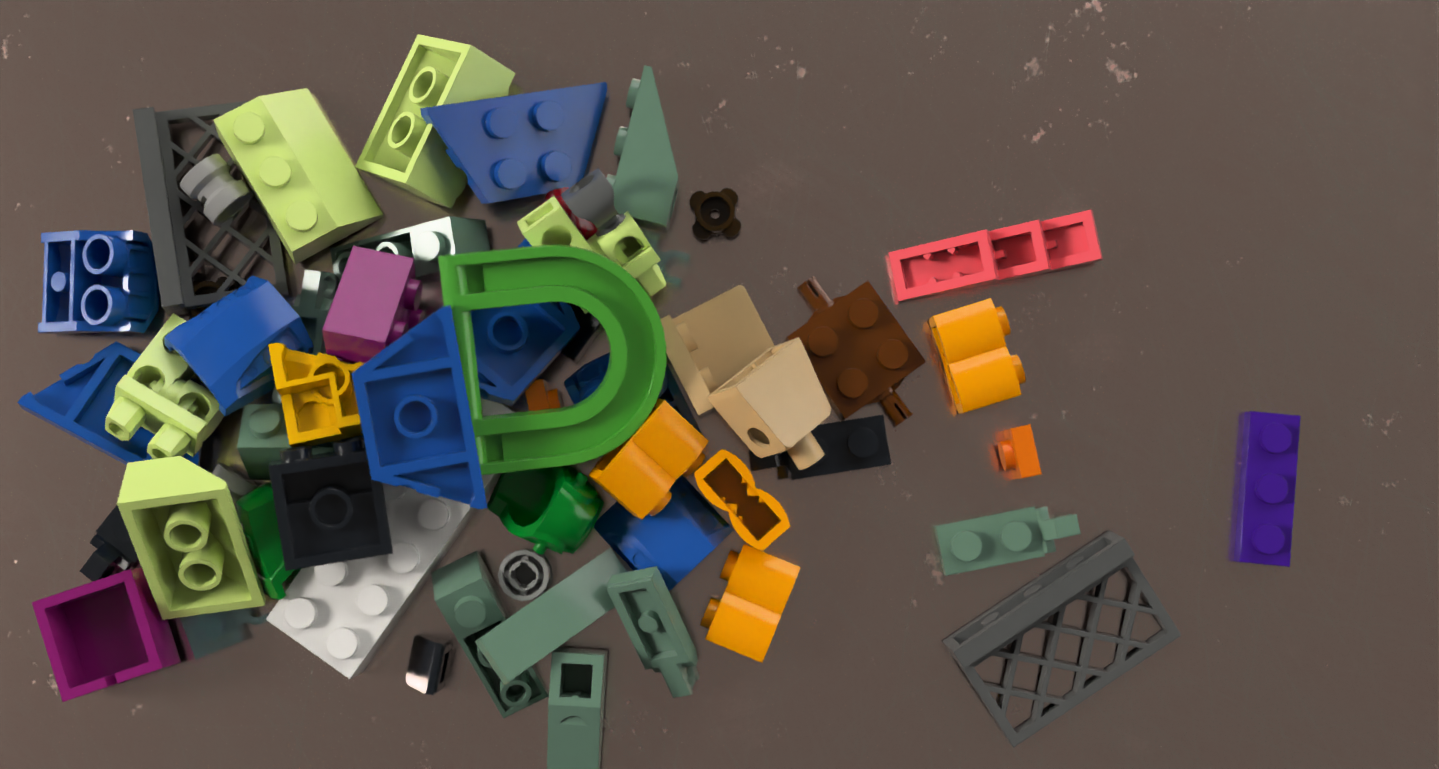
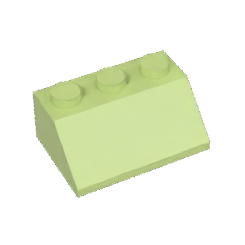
[355,34,516,209]
[214,88,383,265]
[117,456,266,620]

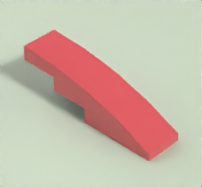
[888,210,1103,302]

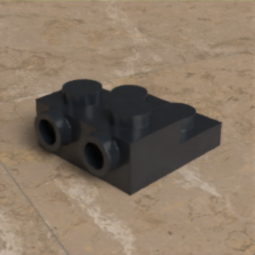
[269,437,393,571]

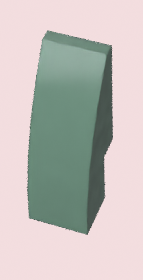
[475,548,627,685]

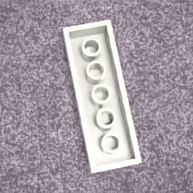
[266,398,516,679]

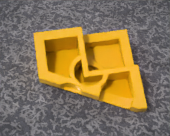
[268,343,364,447]

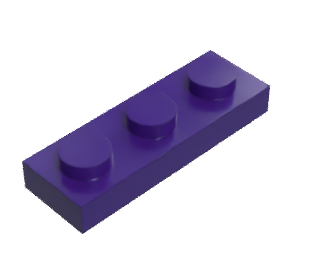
[1234,411,1301,567]

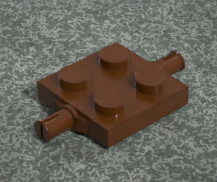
[785,276,926,426]

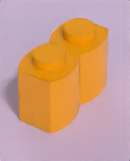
[929,298,1026,414]
[588,399,709,519]
[694,449,790,551]
[700,544,801,663]

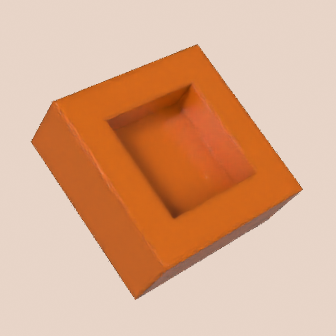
[525,379,563,411]
[998,424,1042,479]

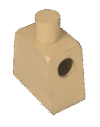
[707,337,831,470]

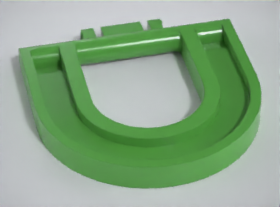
[438,245,667,475]

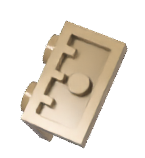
[660,285,775,418]

